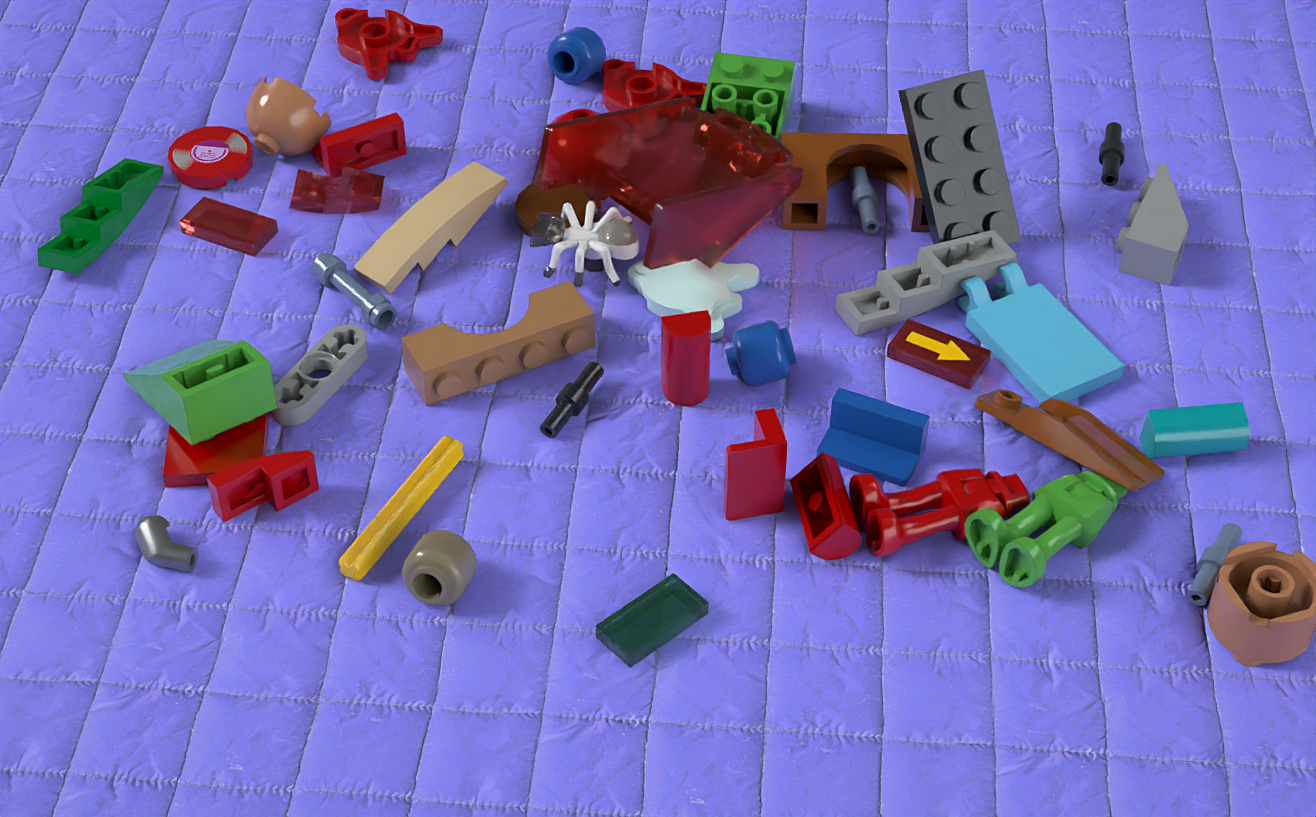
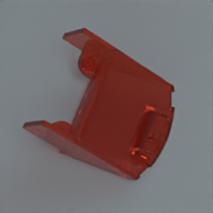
[535,96,804,270]

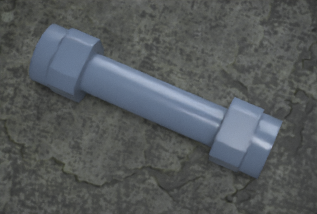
[312,253,397,330]

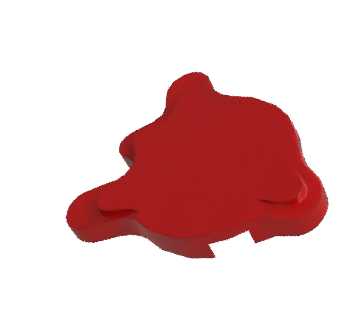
[335,8,443,80]
[601,59,707,137]

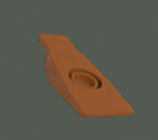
[974,389,1165,491]

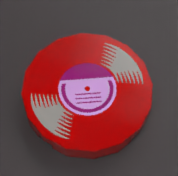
[168,126,254,189]

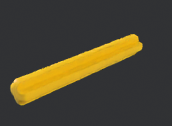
[338,436,464,581]

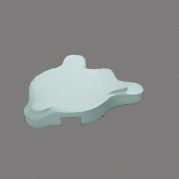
[628,251,759,342]

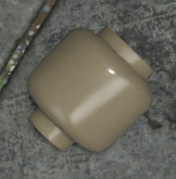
[402,530,477,607]

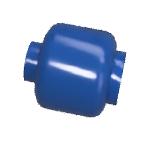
[547,27,606,84]
[725,320,797,387]

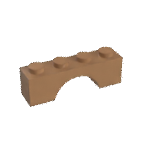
[401,281,595,406]

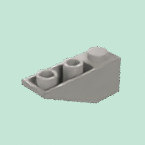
[1115,162,1189,286]

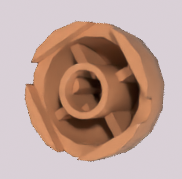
[245,76,332,156]

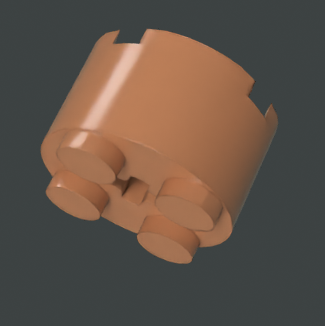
[1207,541,1316,667]

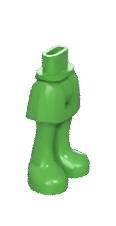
[965,471,1127,588]

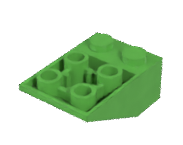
[693,52,796,157]
[123,340,277,445]

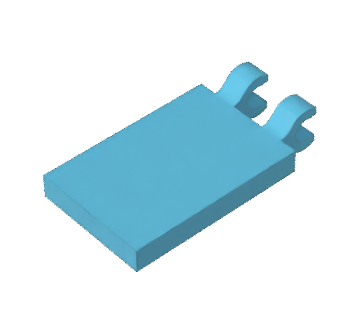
[958,261,1125,404]

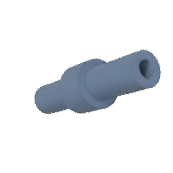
[850,166,880,234]
[1187,523,1243,606]

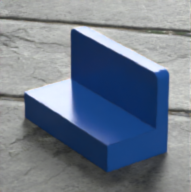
[816,387,930,487]

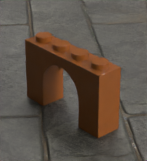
[780,132,930,232]

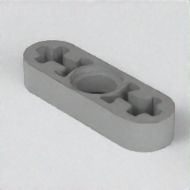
[271,324,369,426]

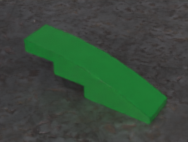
[37,158,164,274]

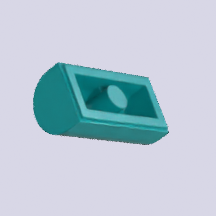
[1139,402,1249,459]

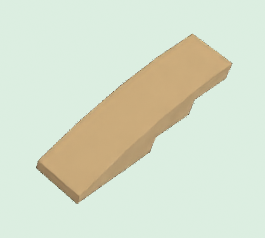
[353,161,508,295]

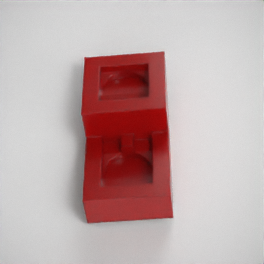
[207,450,319,522]

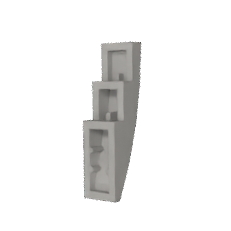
[834,230,1018,336]

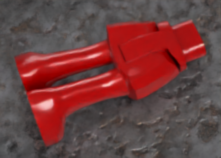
[849,468,1030,557]

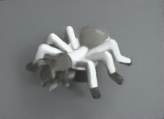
[530,201,639,288]

